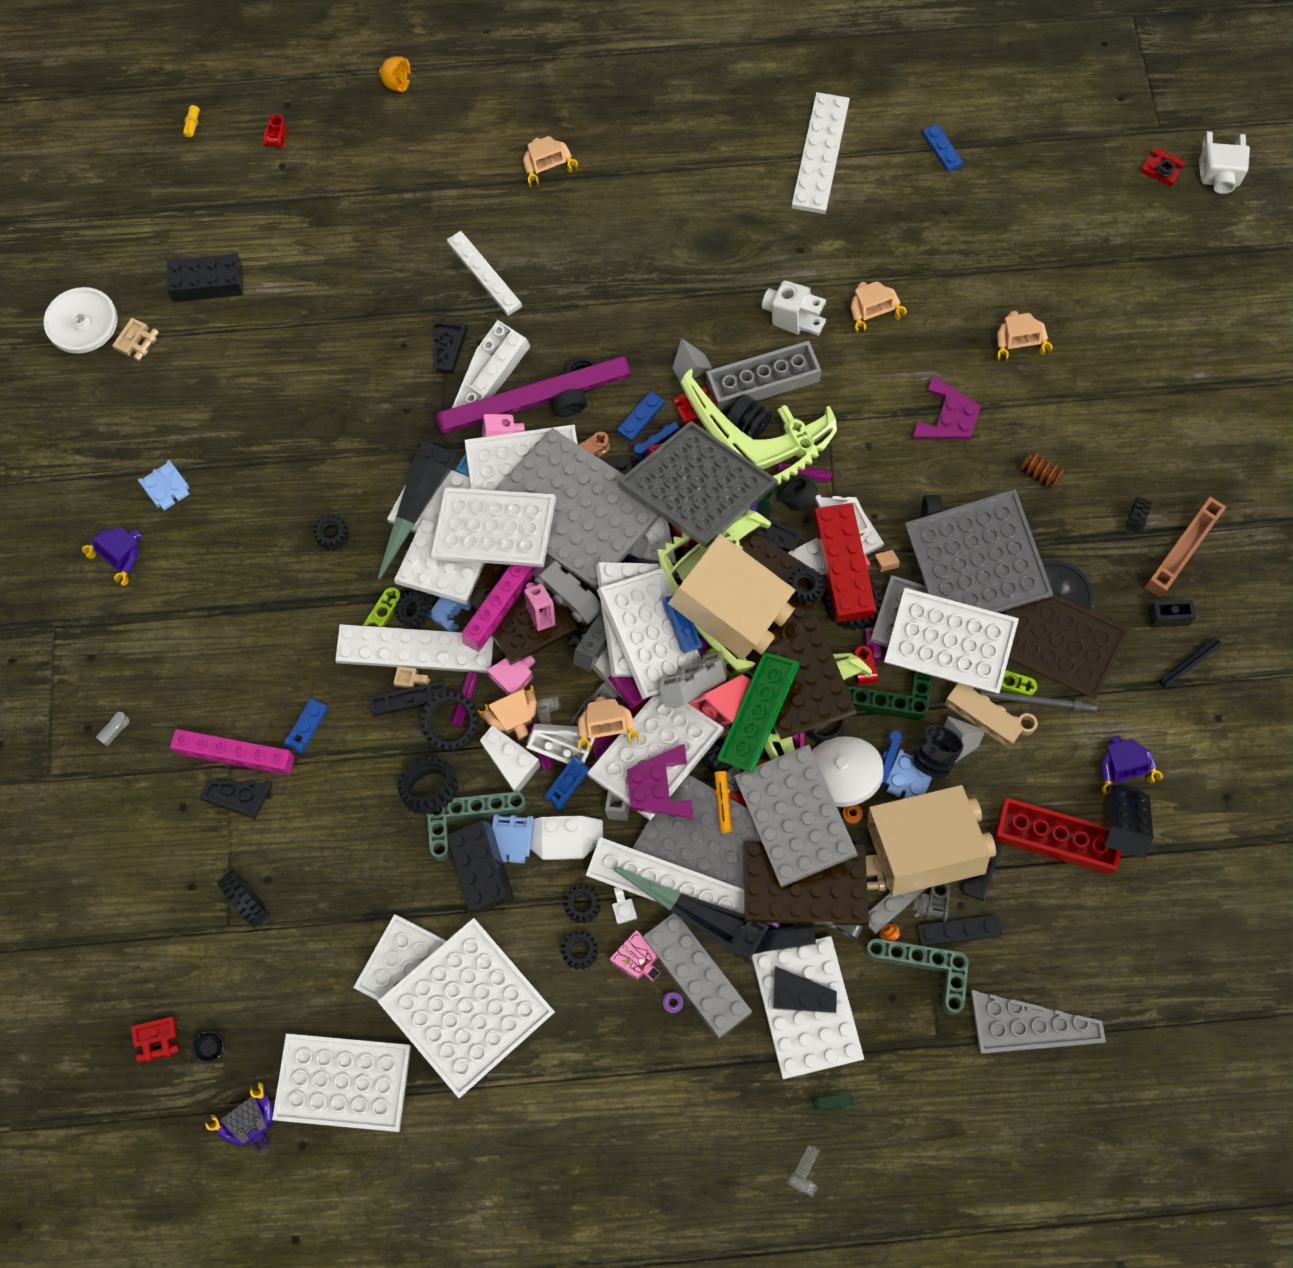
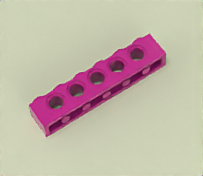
[462,565,537,653]
[170,729,295,776]

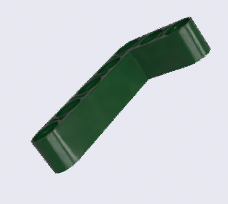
[846,671,932,720]

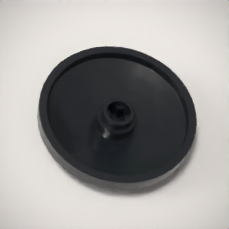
[1042,561,1094,611]

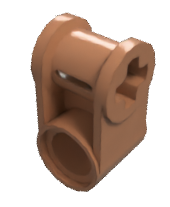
[579,432,610,458]

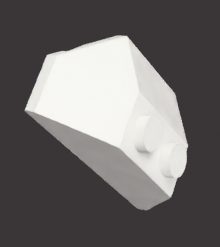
[523,816,603,860]

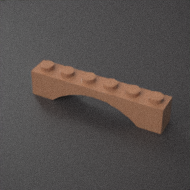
[1145,497,1226,599]

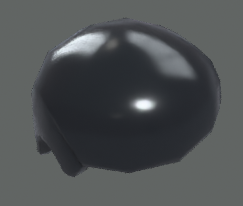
[192,1030,225,1063]

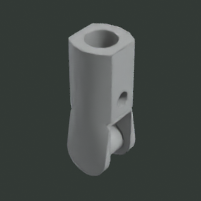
[96,712,129,746]

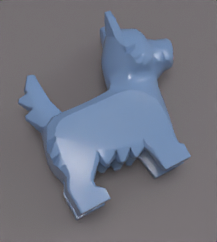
[427,597,473,632]

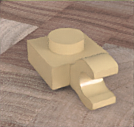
[393,666,430,688]

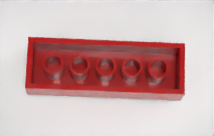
[813,503,876,623]
[993,798,1121,875]

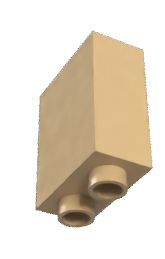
[668,534,795,660]
[867,785,996,896]

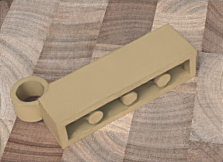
[944,683,1038,749]

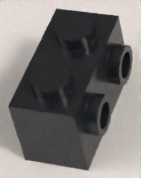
[1148,599,1196,628]

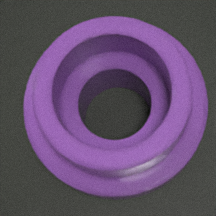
[663,992,683,1013]

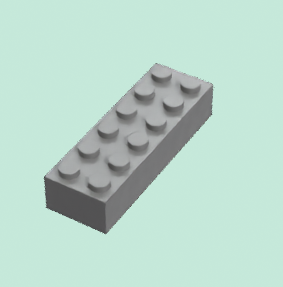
[706,341,822,411]
[643,913,752,1040]

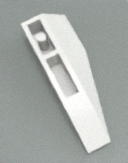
[452,320,530,408]

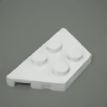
[815,495,872,542]

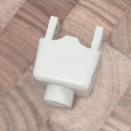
[1199,131,1250,194]
[762,281,826,336]

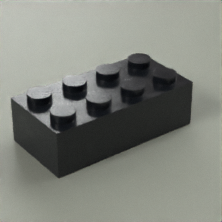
[167,253,243,302]
[1103,784,1154,858]
[447,820,515,913]

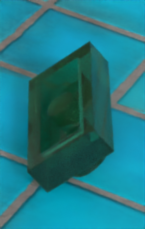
[757,485,780,518]

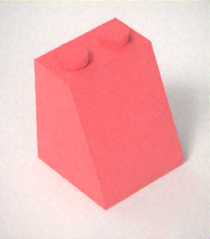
[688,674,751,726]

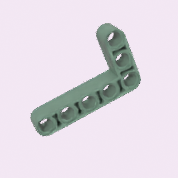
[427,792,526,862]
[865,939,968,1015]

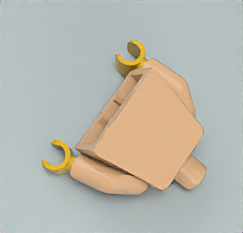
[523,136,578,187]
[851,282,907,334]
[997,311,1053,361]
[477,685,537,740]
[578,697,640,752]

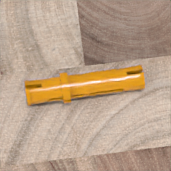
[714,771,733,833]

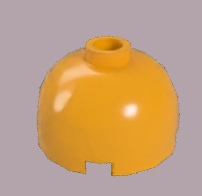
[379,56,410,92]

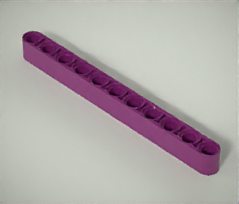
[435,357,631,433]

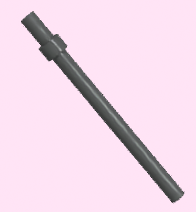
[979,689,1098,712]

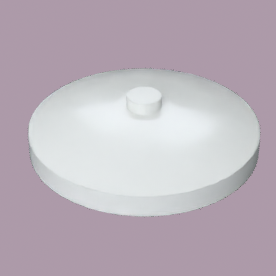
[44,287,118,353]
[812,736,884,807]

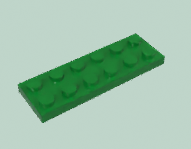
[717,652,800,773]

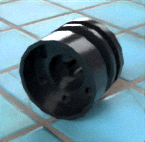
[727,394,772,440]
[911,725,964,778]

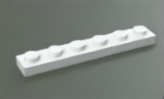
[447,231,522,316]

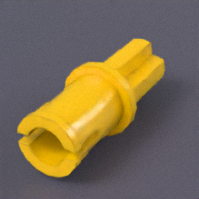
[183,105,200,137]

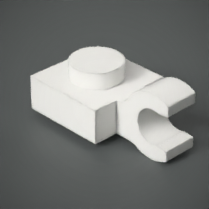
[612,887,637,925]

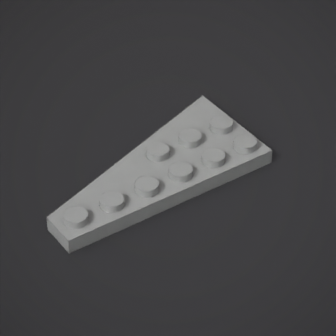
[970,990,1106,1054]

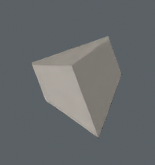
[673,338,713,383]
[944,716,985,762]

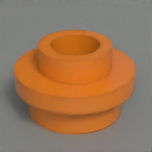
[843,805,863,824]
[880,924,900,941]

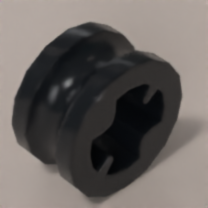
[1157,159,1175,178]

